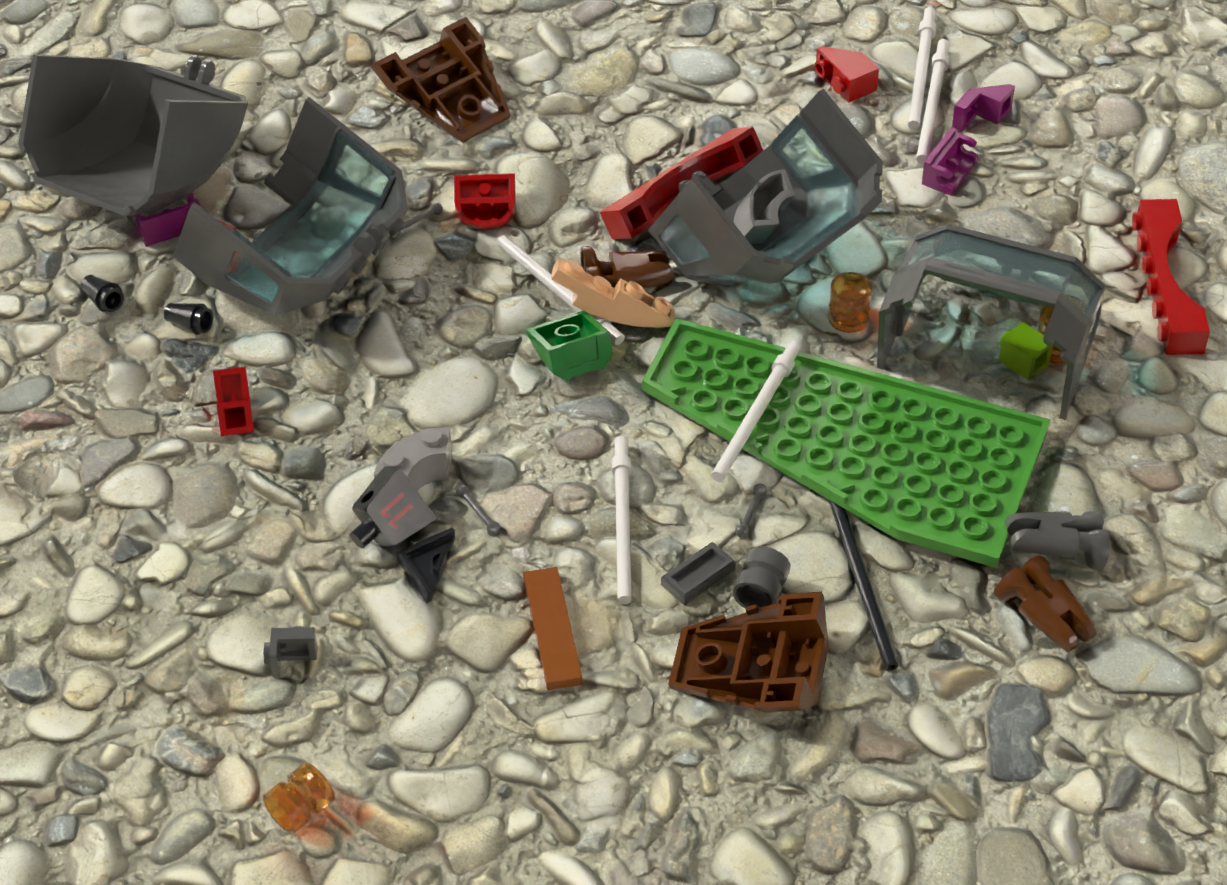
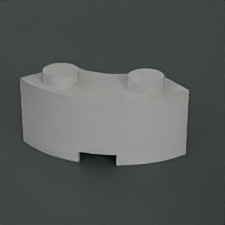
[734,169,795,244]
[374,428,452,491]

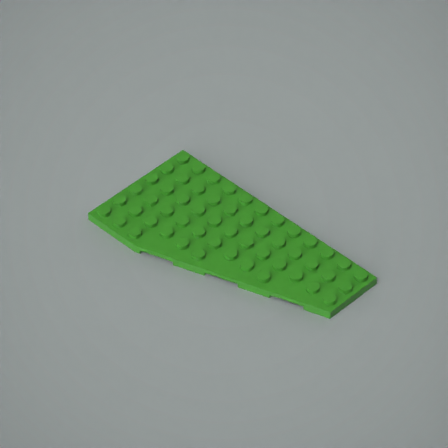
[642,318,1051,568]

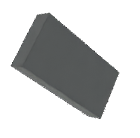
[661,542,736,605]

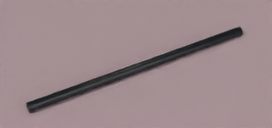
[828,499,899,671]

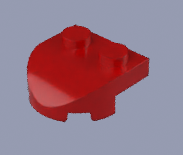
[454,173,516,229]

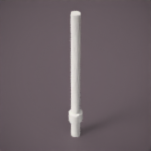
[908,7,936,129]
[916,39,950,164]
[497,235,625,345]
[711,340,802,482]
[611,436,632,605]

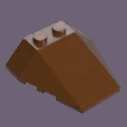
[371,17,511,143]
[668,591,829,712]

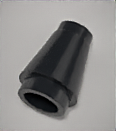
[81,275,124,312]
[164,303,214,335]

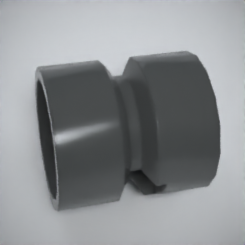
[733,546,791,609]

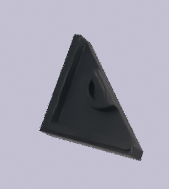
[396,527,455,603]

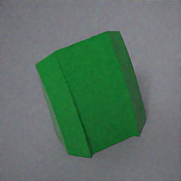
[526,311,613,382]

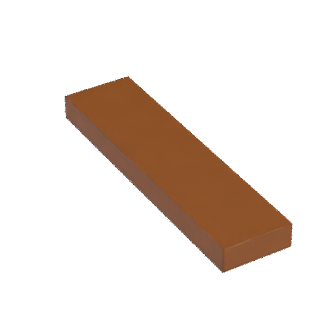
[523,567,583,690]

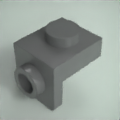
[263,626,318,677]

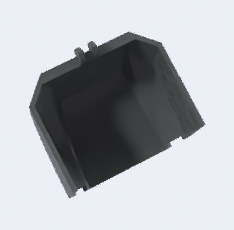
[18,54,248,216]

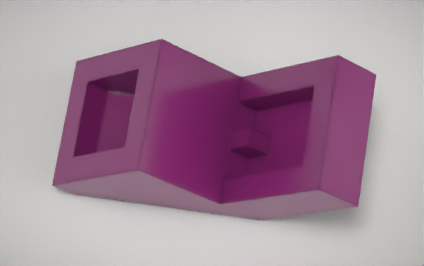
[952,84,1015,131]

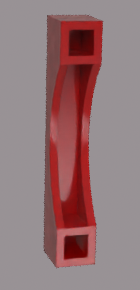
[600,126,764,239]
[1132,199,1210,355]

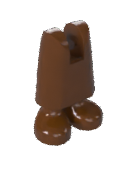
[580,246,674,288]
[993,555,1097,653]

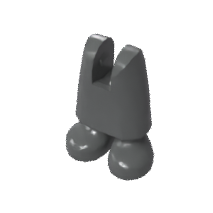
[1005,511,1110,570]

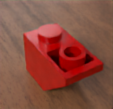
[815,46,879,103]

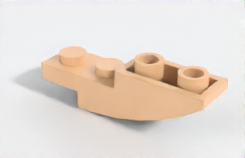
[551,257,675,328]

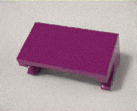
[922,127,978,196]
[134,192,200,247]

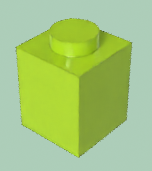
[999,322,1053,380]

